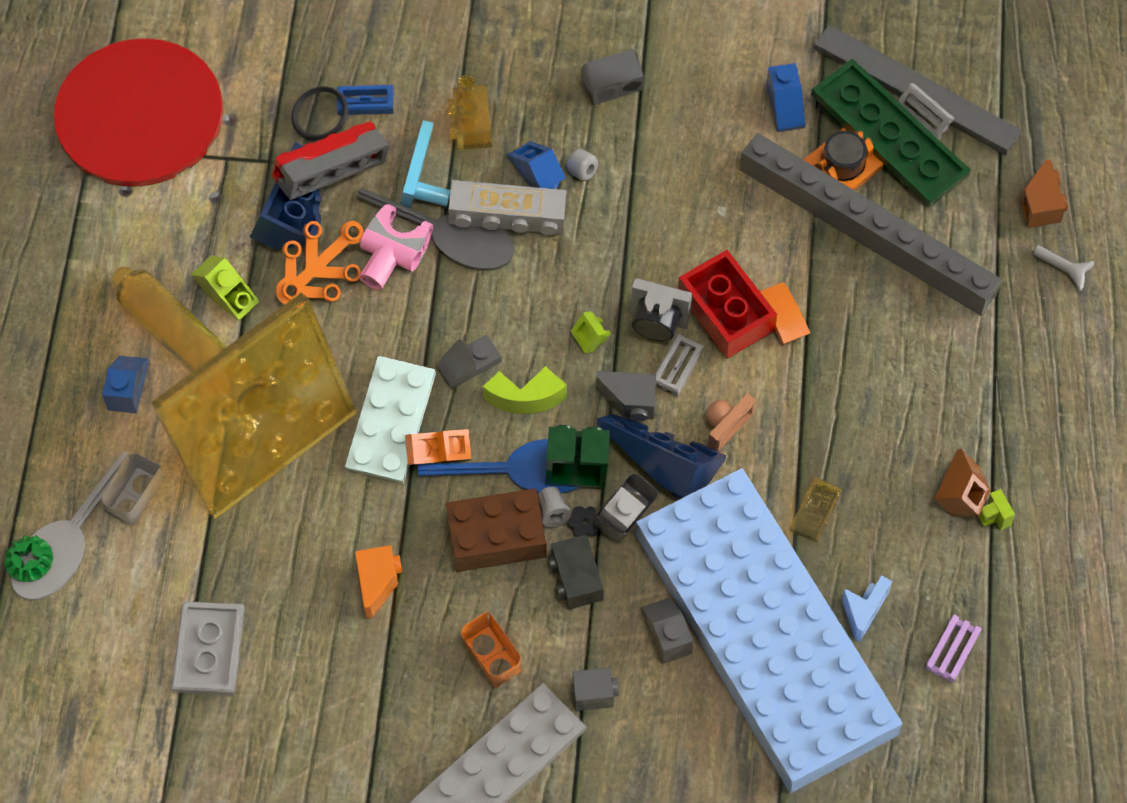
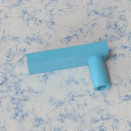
[400,120,451,208]

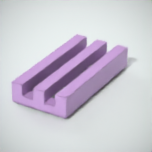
[925,614,982,683]

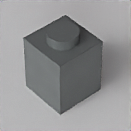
[573,667,619,711]

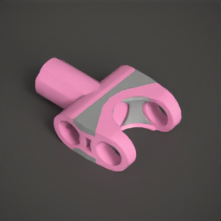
[359,204,433,290]

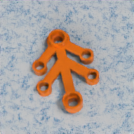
[275,221,364,306]

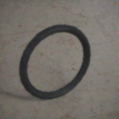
[292,86,348,141]

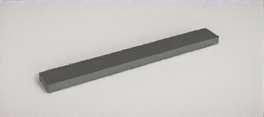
[814,24,1022,155]

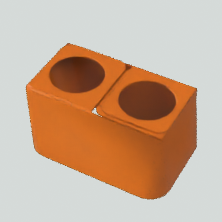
[461,611,522,688]

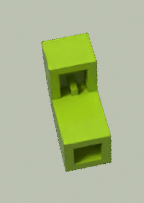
[483,366,567,414]

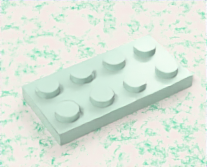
[345,356,436,484]

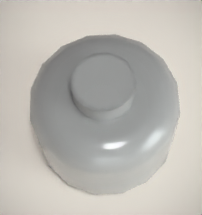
[566,149,598,181]

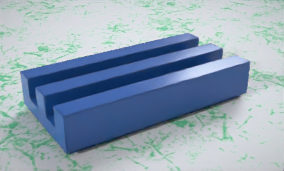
[337,85,394,115]

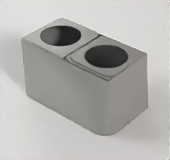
[102,453,163,526]

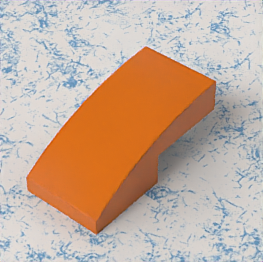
[760,282,810,345]
[405,429,471,465]

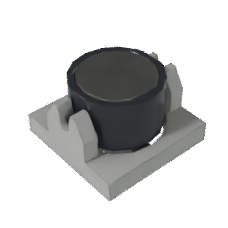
[631,278,692,342]

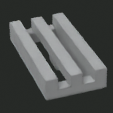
[898,83,955,140]
[655,334,704,397]

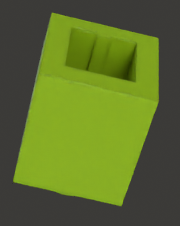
[191,255,259,320]

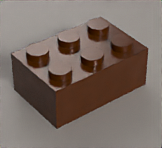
[446,488,547,572]

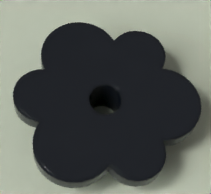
[568,506,598,537]

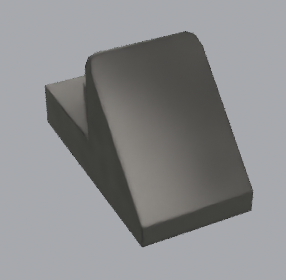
[436,334,502,389]

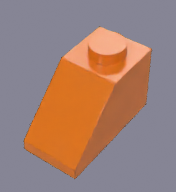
[355,545,403,619]

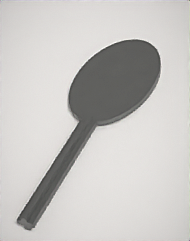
[357,188,513,270]

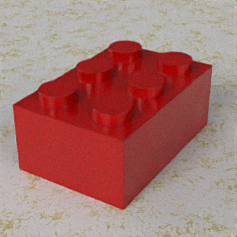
[678,249,777,359]

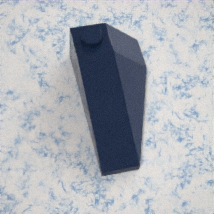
[250,142,321,250]
[596,414,726,499]

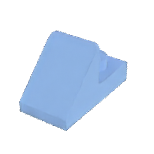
[842,575,892,642]

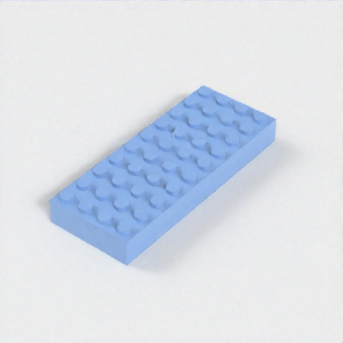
[636,468,903,793]

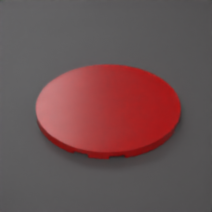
[54,38,223,186]

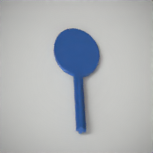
[418,439,581,494]

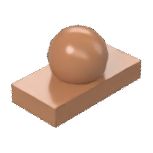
[706,393,756,451]

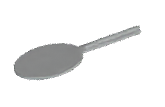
[11,450,130,600]

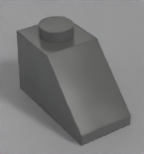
[596,371,656,421]
[641,598,693,664]

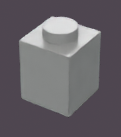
[598,487,645,534]

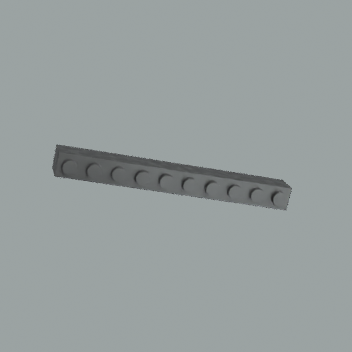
[740,133,1001,316]

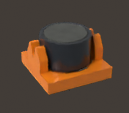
[803,128,883,191]

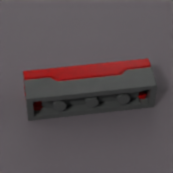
[272,121,389,200]

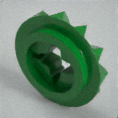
[4,535,53,582]

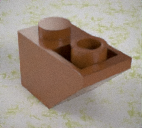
[1020,159,1068,228]
[935,449,990,516]

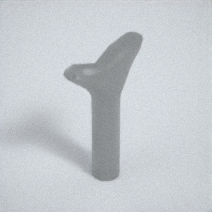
[1033,245,1094,292]

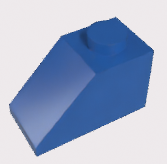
[766,63,805,132]
[507,141,566,189]
[102,355,149,414]

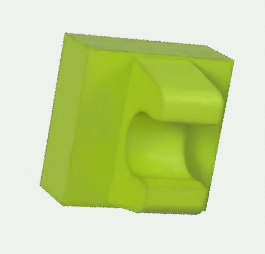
[571,311,611,354]
[978,489,1015,530]

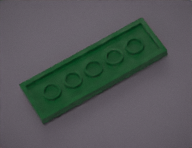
[811,58,971,207]

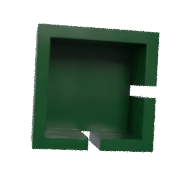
[545,425,610,489]

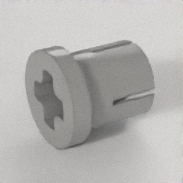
[537,487,571,528]

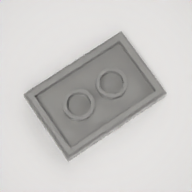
[171,601,245,696]

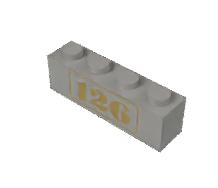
[448,180,567,235]

